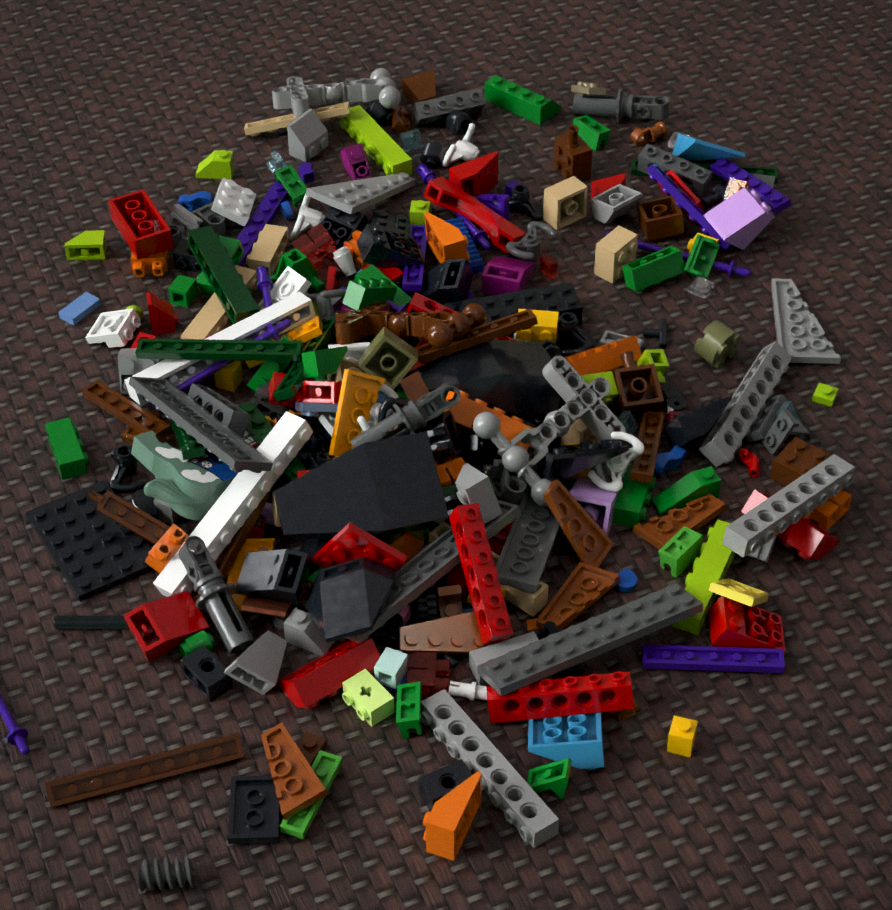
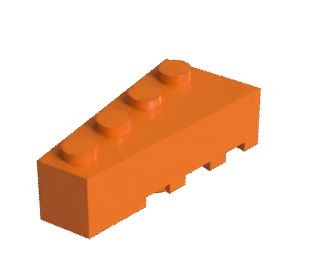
[564,335,642,376]
[444,390,534,450]

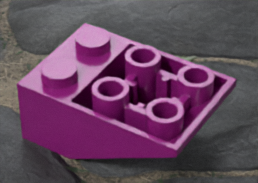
[482,256,535,295]

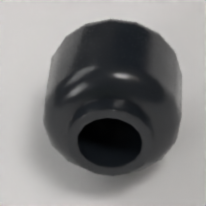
[366,100,392,126]
[446,110,472,135]
[420,141,446,169]

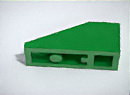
[651,466,721,516]

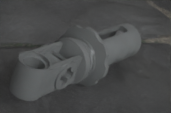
[573,89,669,123]
[350,383,461,447]
[179,536,255,654]

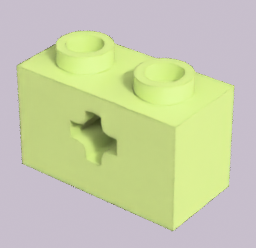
[342,669,395,727]

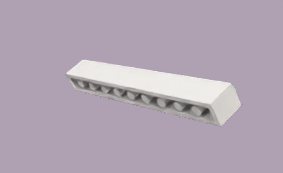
[124,292,316,406]
[153,411,313,597]

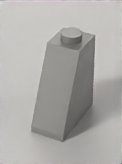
[224,630,287,695]

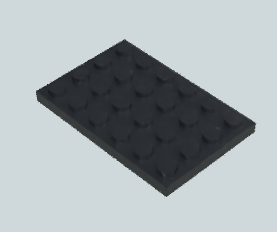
[25,480,154,602]

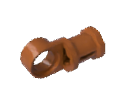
[630,121,668,146]

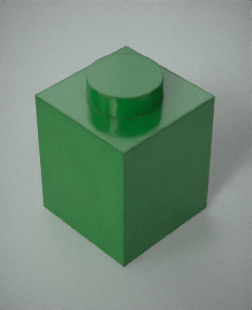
[168,275,198,308]

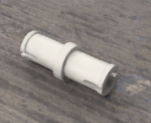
[448,680,487,701]

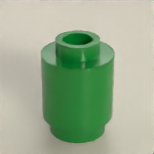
[178,630,215,658]

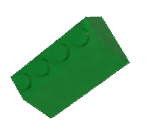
[485,75,561,125]

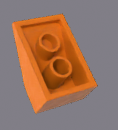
[424,212,470,264]
[423,772,482,861]

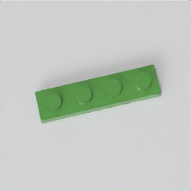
[280,750,343,839]

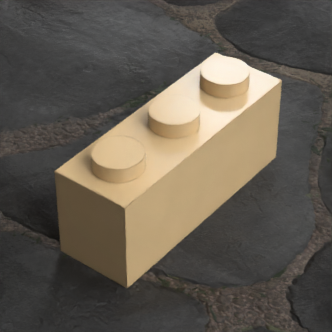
[246,224,289,276]

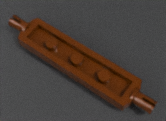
[87,489,170,545]

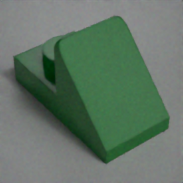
[527,758,572,799]

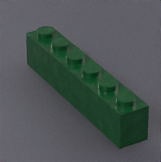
[187,226,260,324]

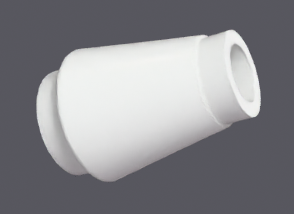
[333,246,356,277]

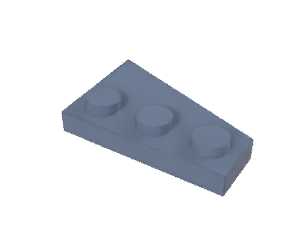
[295,402,338,416]

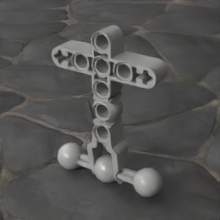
[272,68,401,117]
[473,356,626,506]

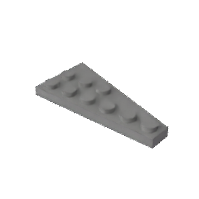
[306,173,416,215]
[771,278,841,364]

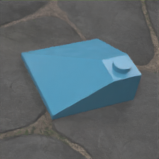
[672,133,746,161]
[528,712,605,770]

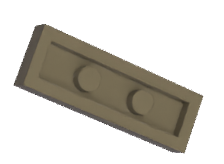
[571,82,606,95]

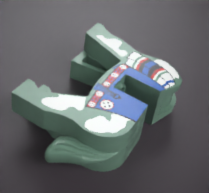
[131,404,285,521]

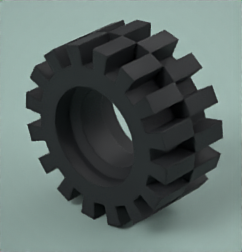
[417,586,437,623]

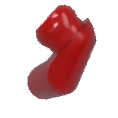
[738,449,760,477]

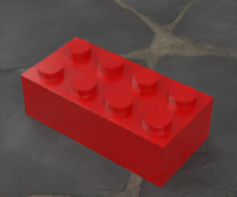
[108,189,174,260]

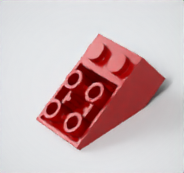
[449,151,498,199]
[123,591,210,662]
[708,596,786,652]

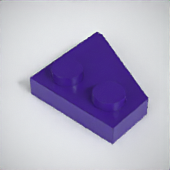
[476,194,510,221]

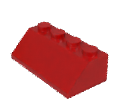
[741,489,840,561]
[277,638,380,710]

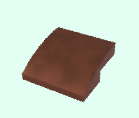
[241,596,297,618]

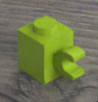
[636,349,669,384]

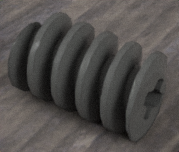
[139,855,193,892]

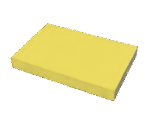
[708,578,769,607]

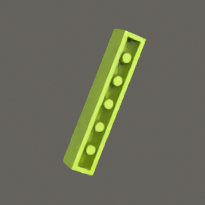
[340,105,412,175]
[672,519,736,635]

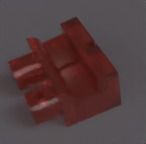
[291,223,337,270]
[407,651,450,697]

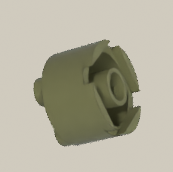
[694,320,741,369]

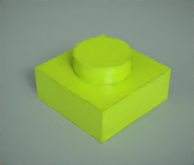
[812,383,839,407]

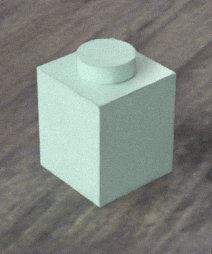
[374,647,408,689]

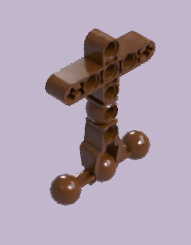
[335,301,487,349]

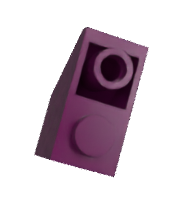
[340,143,372,180]

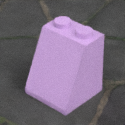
[704,187,775,250]
[562,477,619,536]

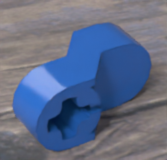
[177,191,215,212]
[654,445,687,478]

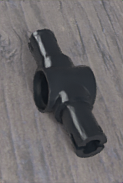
[699,184,739,210]

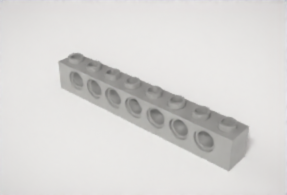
[699,341,792,467]
[722,454,855,558]
[421,689,559,848]

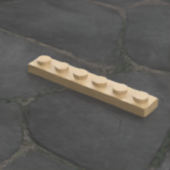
[244,102,350,136]

